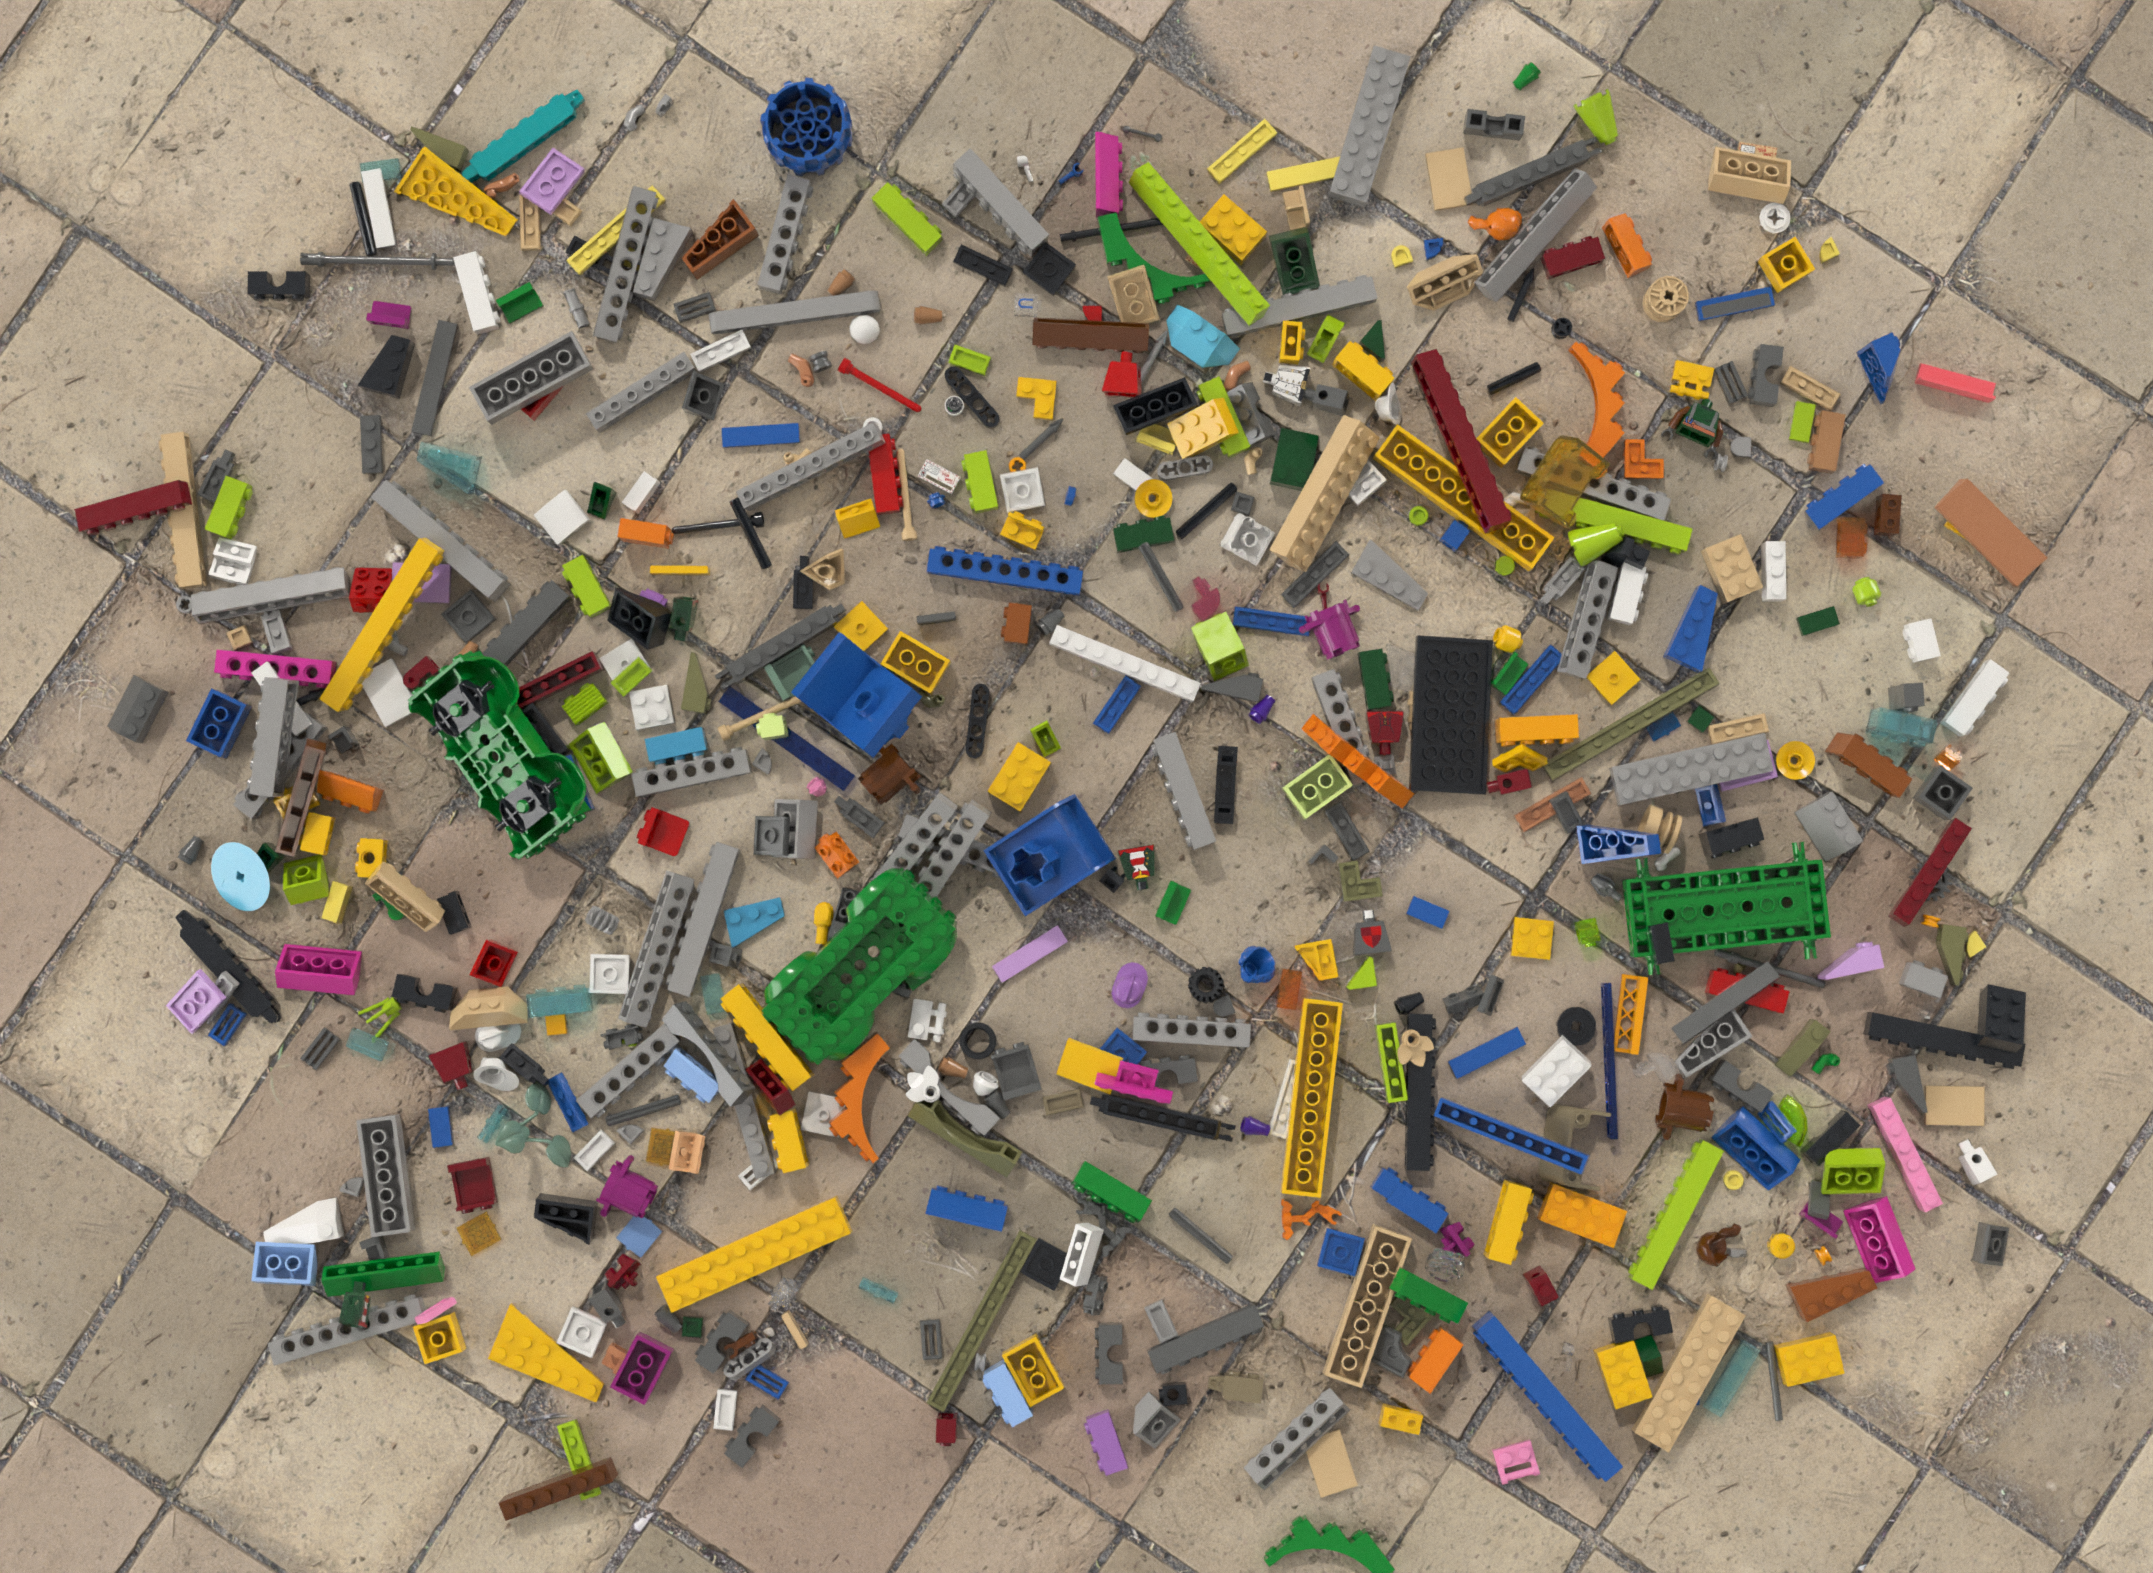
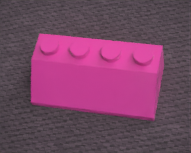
[1095,132,1123,217]
[275,944,362,995]
[1843,1196,1916,1283]

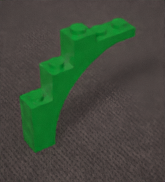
[1097,213,1210,304]
[1264,1515,1395,1573]

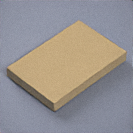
[1425,147,1473,211]
[1107,265,1160,323]
[1924,1085,1985,1126]
[1306,1428,1358,1498]

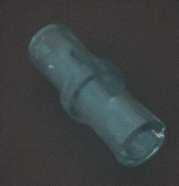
[477,1104,509,1143]
[858,1277,899,1304]

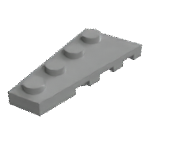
[1351,539,1428,611]

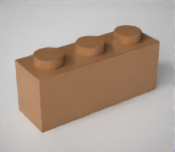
[1807,410,1846,474]

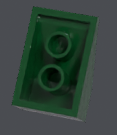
[1269,227,1320,295]
[1269,428,1319,491]

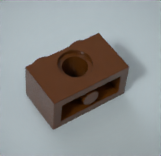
[1874,494,1902,536]

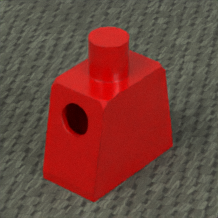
[1102,352,1142,397]

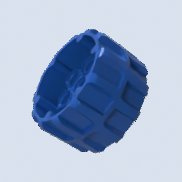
[760,77,853,176]

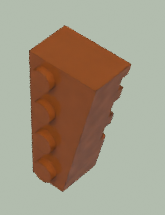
[682,199,759,280]
[1825,732,1912,798]
[1785,1268,1877,1322]

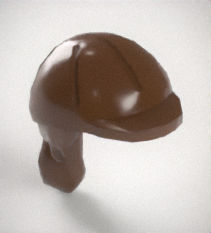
[1696,1223,1741,1267]

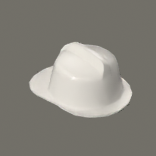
[1375,383,1401,425]
[475,1024,521,1052]
[473,1057,519,1091]

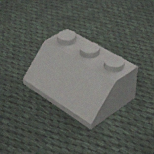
[1794,791,1863,862]
[772,799,818,859]

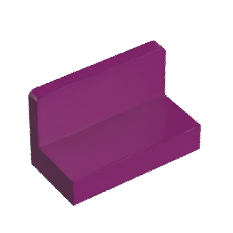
[366,301,412,329]
[1799,1202,1843,1239]

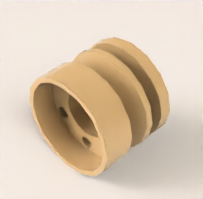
[1643,276,1689,322]
[1638,805,1682,854]

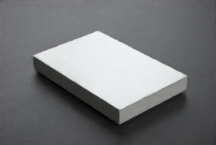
[362,658,413,728]

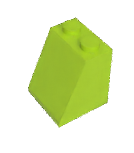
[1191,612,1249,682]

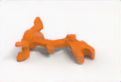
[1281,1199,1342,1240]

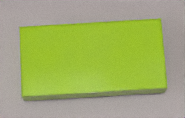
[948,345,991,376]
[1788,401,1816,443]
[610,656,652,697]

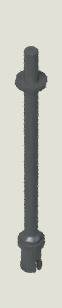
[300,252,455,270]

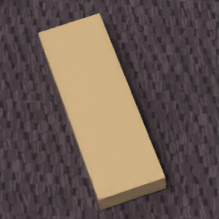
[519,194,541,251]
[1780,366,1841,411]
[1707,713,1769,745]

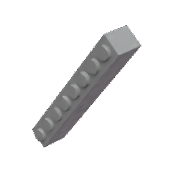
[1474,168,1597,302]
[1221,275,1378,338]
[191,567,350,624]
[666,842,741,997]
[713,1023,777,1179]

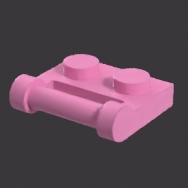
[1492,1439,1540,1485]

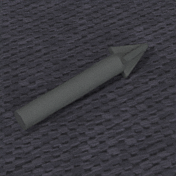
[1019,418,1063,460]

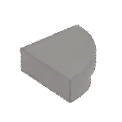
[656,94,673,117]
[752,748,772,775]
[617,1125,644,1144]
[340,1177,364,1197]
[1727,1247,1747,1258]

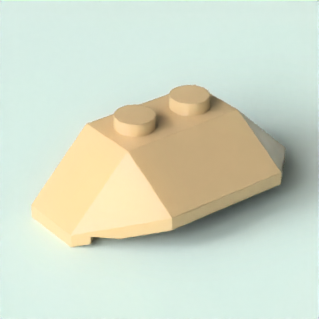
[1407,254,1483,311]
[449,986,528,1030]

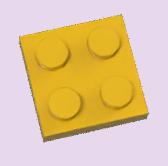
[1510,917,1554,960]

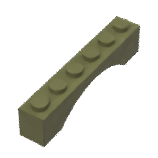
[908,1093,1022,1178]

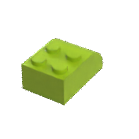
[1821,1148,1885,1194]

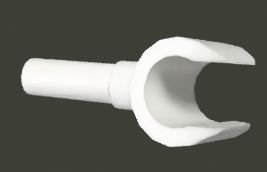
[1017,156,1033,182]

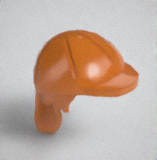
[1468,208,1522,241]

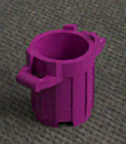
[1299,599,1360,660]
[596,1155,659,1218]

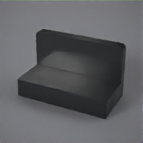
[437,891,472,935]
[1647,923,1675,965]

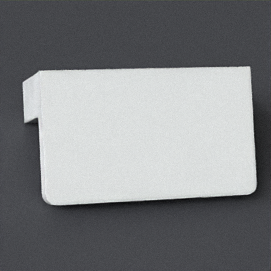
[622,471,660,514]

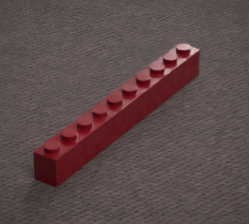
[1411,349,1512,534]

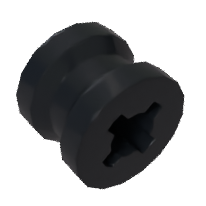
[1551,318,1572,339]

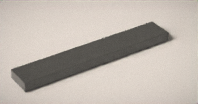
[411,320,458,436]
[1672,961,1780,1045]

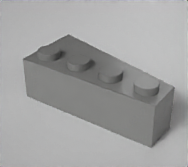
[633,218,693,301]
[1673,1009,1752,1079]

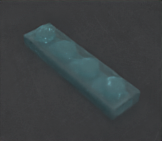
[1703,1339,1760,1417]

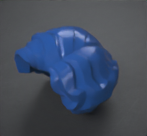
[1238,946,1276,983]

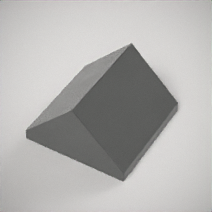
[682,371,724,421]
[1972,1222,2009,1266]

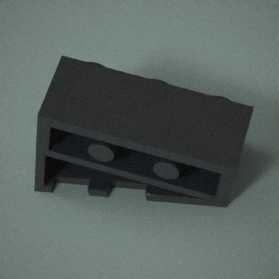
[358,335,415,399]
[1698,817,1765,859]

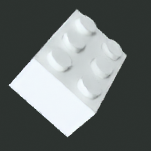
[1522,1035,1591,1107]

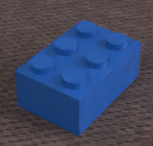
[186,688,252,759]

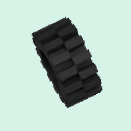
[1188,967,1224,1004]

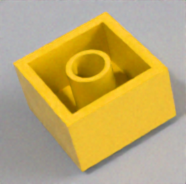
[1758,237,1815,293]
[413,1312,467,1364]

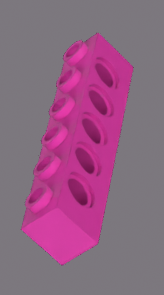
[214,650,337,688]

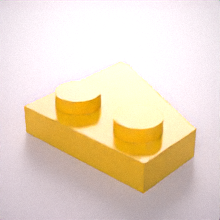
[1295,939,1339,981]

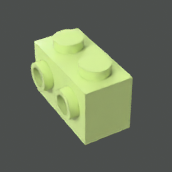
[756,713,789,740]

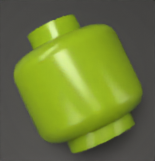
[1852,577,1881,607]

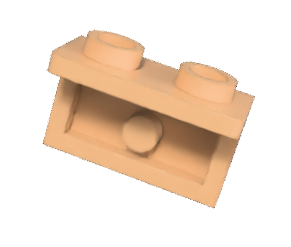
[669,1131,705,1174]

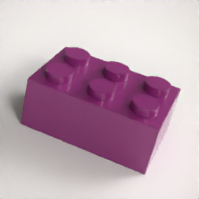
[610,1332,674,1405]

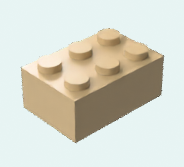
[1701,534,1763,604]

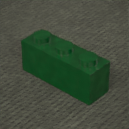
[1113,516,1174,553]
[1358,648,1394,710]

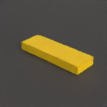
[650,565,710,576]

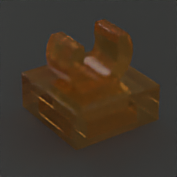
[1934,744,1963,771]

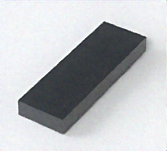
[953,244,1013,287]

